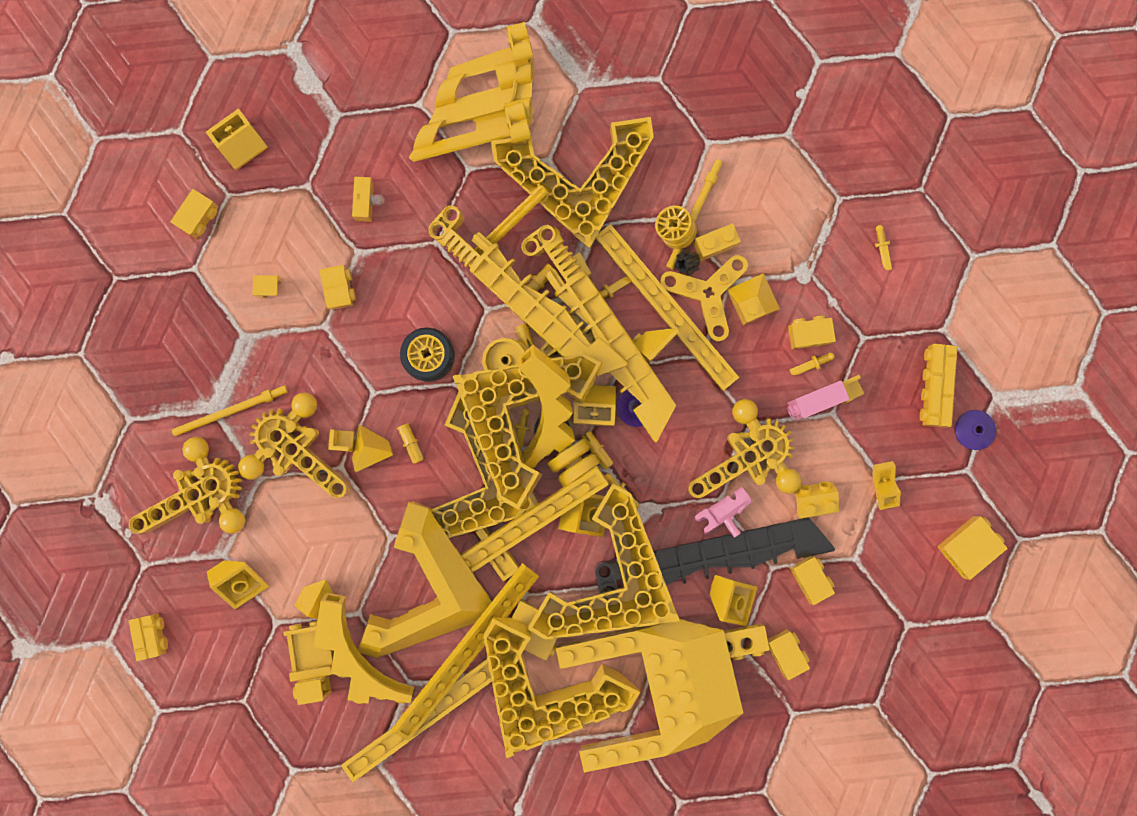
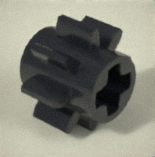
[675,249,701,276]

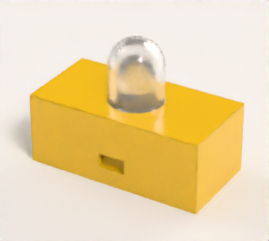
[352,177,385,222]

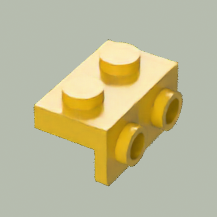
[794,481,839,519]

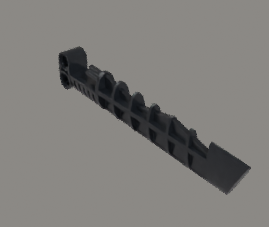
[595,517,835,593]

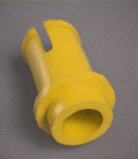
[515,323,535,348]

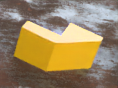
[872,461,901,510]

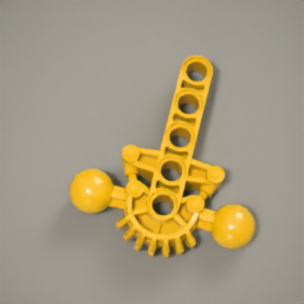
[238,392,350,498]
[688,399,801,498]
[129,437,246,534]

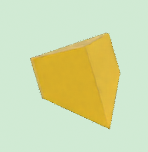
[352,424,393,472]
[294,579,334,620]

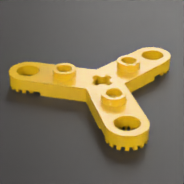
[660,255,748,342]

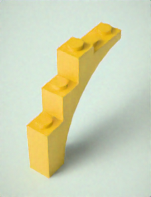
[518,345,575,469]
[314,593,415,704]

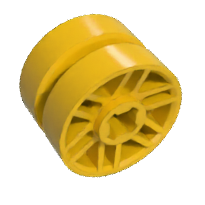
[655,206,697,249]

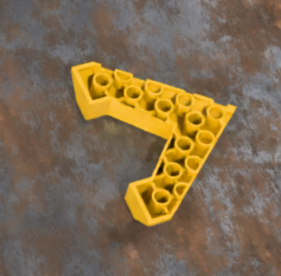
[491,117,654,249]
[453,353,602,510]
[412,392,538,538]
[527,483,680,640]
[358,502,492,658]
[483,617,640,758]

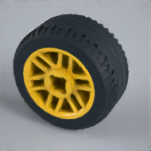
[400,327,455,382]

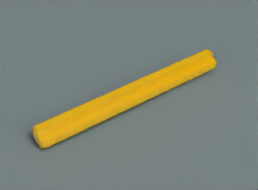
[475,185,548,255]

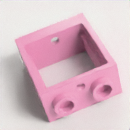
[787,381,849,421]

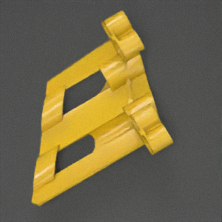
[409,22,534,162]

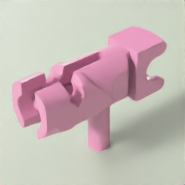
[694,487,752,538]

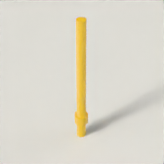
[666,159,723,270]
[172,385,288,437]

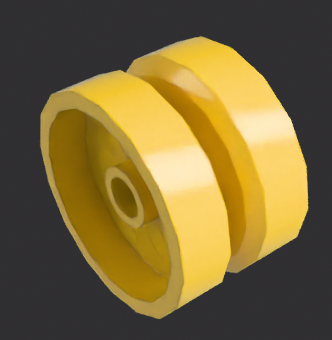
[482,338,528,370]
[547,439,600,487]

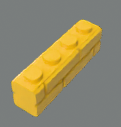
[919,344,958,428]

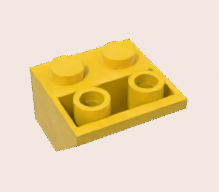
[206,108,268,170]
[573,385,616,427]

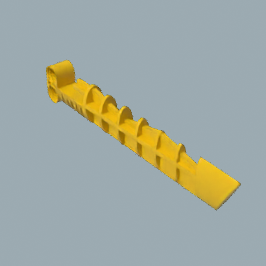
[429,205,628,376]
[522,225,676,442]

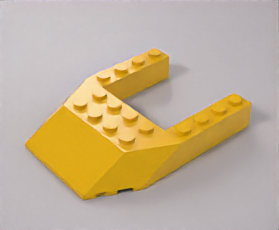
[556,619,743,772]

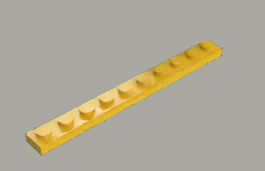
[595,224,739,391]
[461,466,609,572]
[392,563,539,741]
[341,659,492,783]

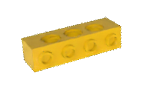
[724,624,769,660]

